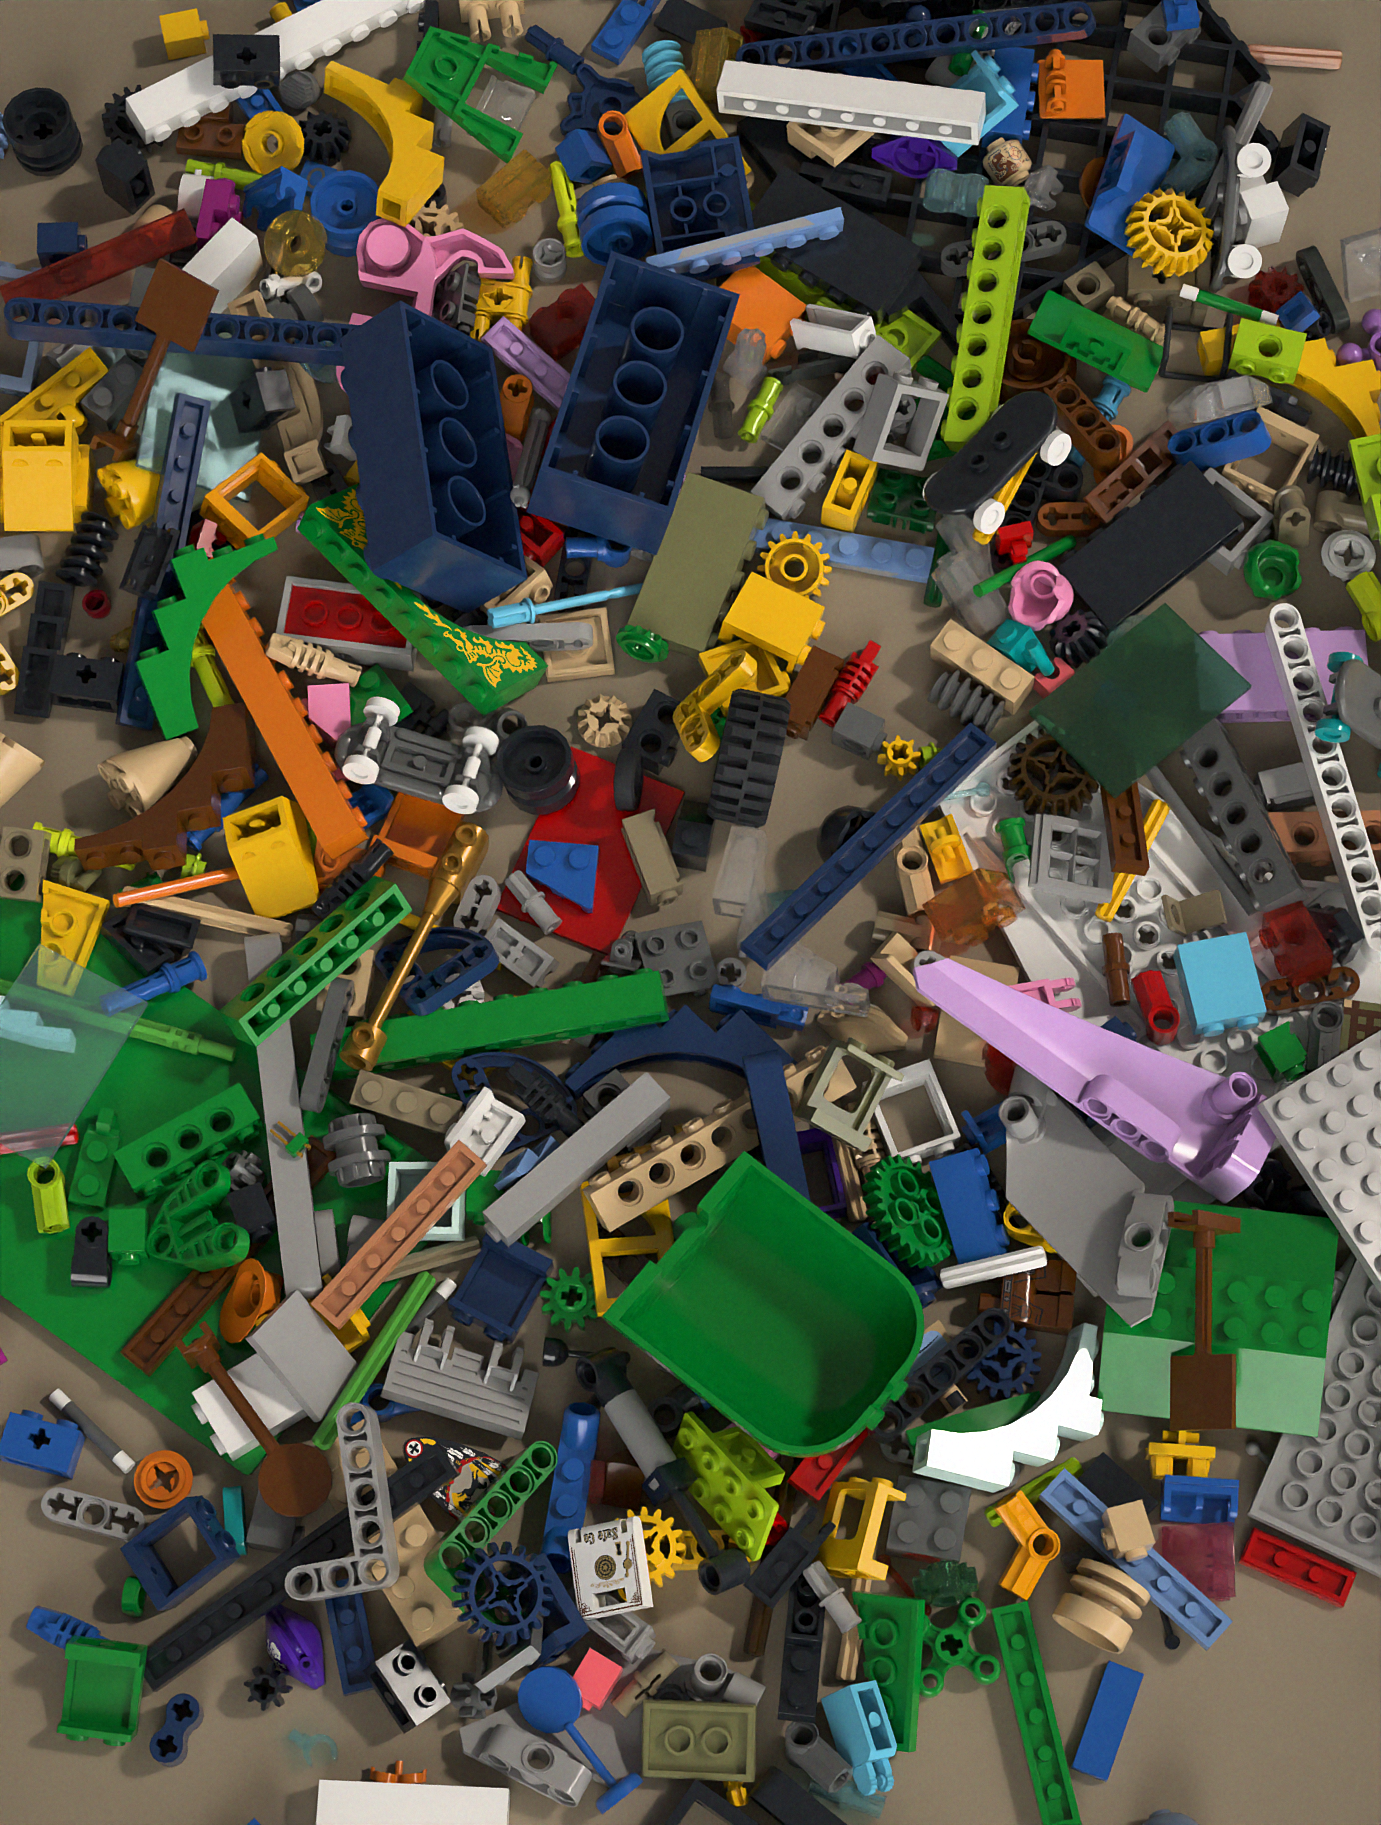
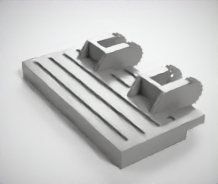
[380,1318,539,1440]

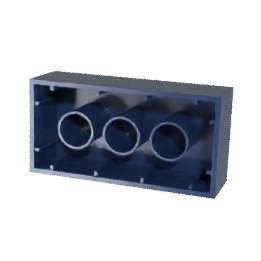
[526,251,740,555]
[341,300,527,613]

